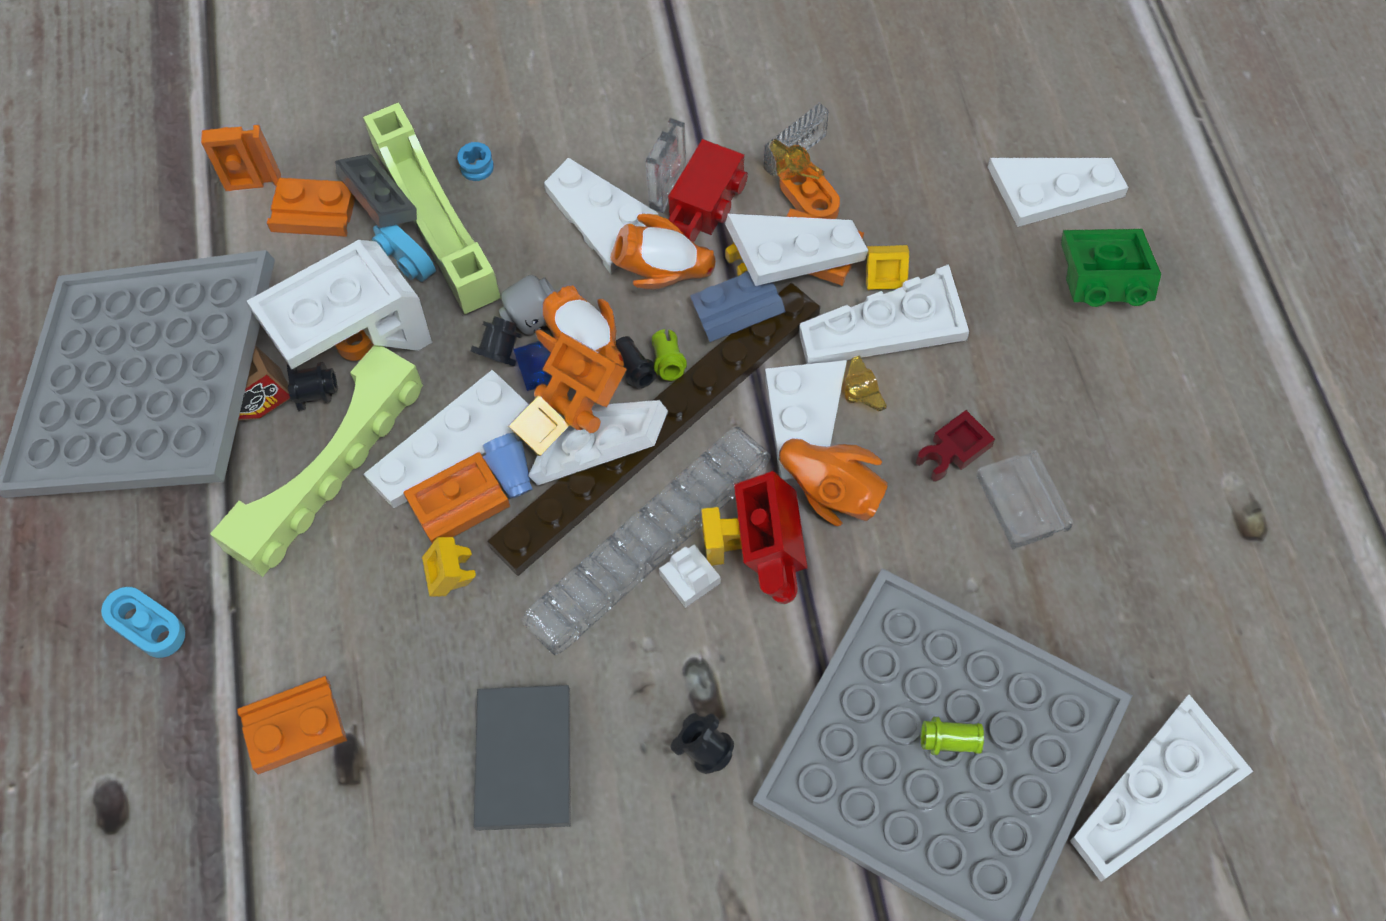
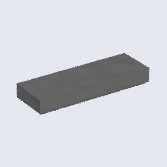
[335,154,417,228]

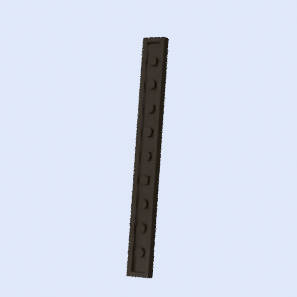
[487,282,820,576]

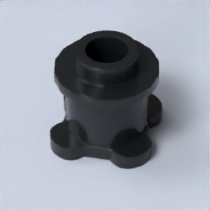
[470,316,523,366]
[287,362,338,411]
[671,713,734,774]

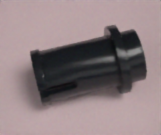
[616,336,657,389]

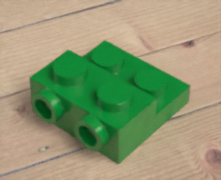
[1061,229,1161,307]

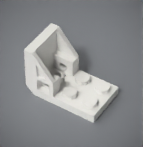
[247,240,432,369]

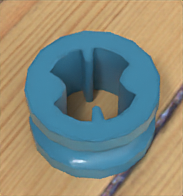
[457,142,494,181]

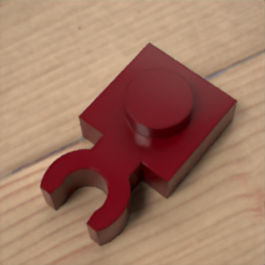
[916,410,995,482]

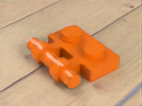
[534,332,627,433]

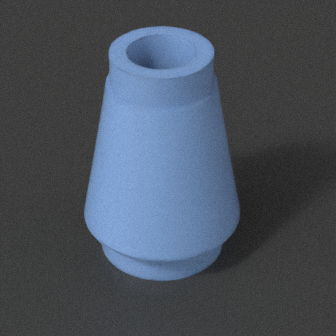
[482,433,533,499]

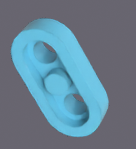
[372,224,436,282]
[101,587,185,658]

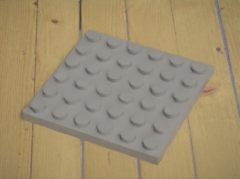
[0,250,275,498]
[753,568,1133,921]

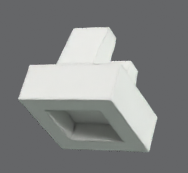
[659,544,721,608]

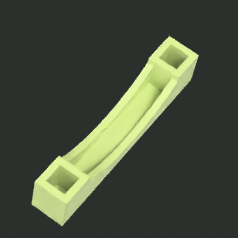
[363,102,501,314]
[210,345,423,577]

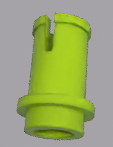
[651,329,687,381]
[921,716,984,755]

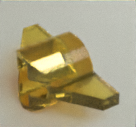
[770,139,825,180]
[845,355,887,411]

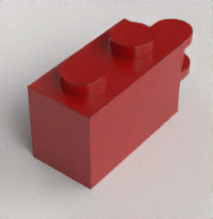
[668,139,748,243]
[734,471,807,604]

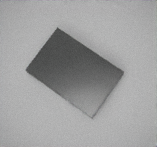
[474,685,571,831]

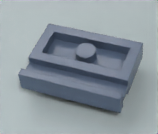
[690,271,786,342]

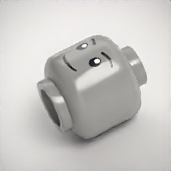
[499,275,555,335]

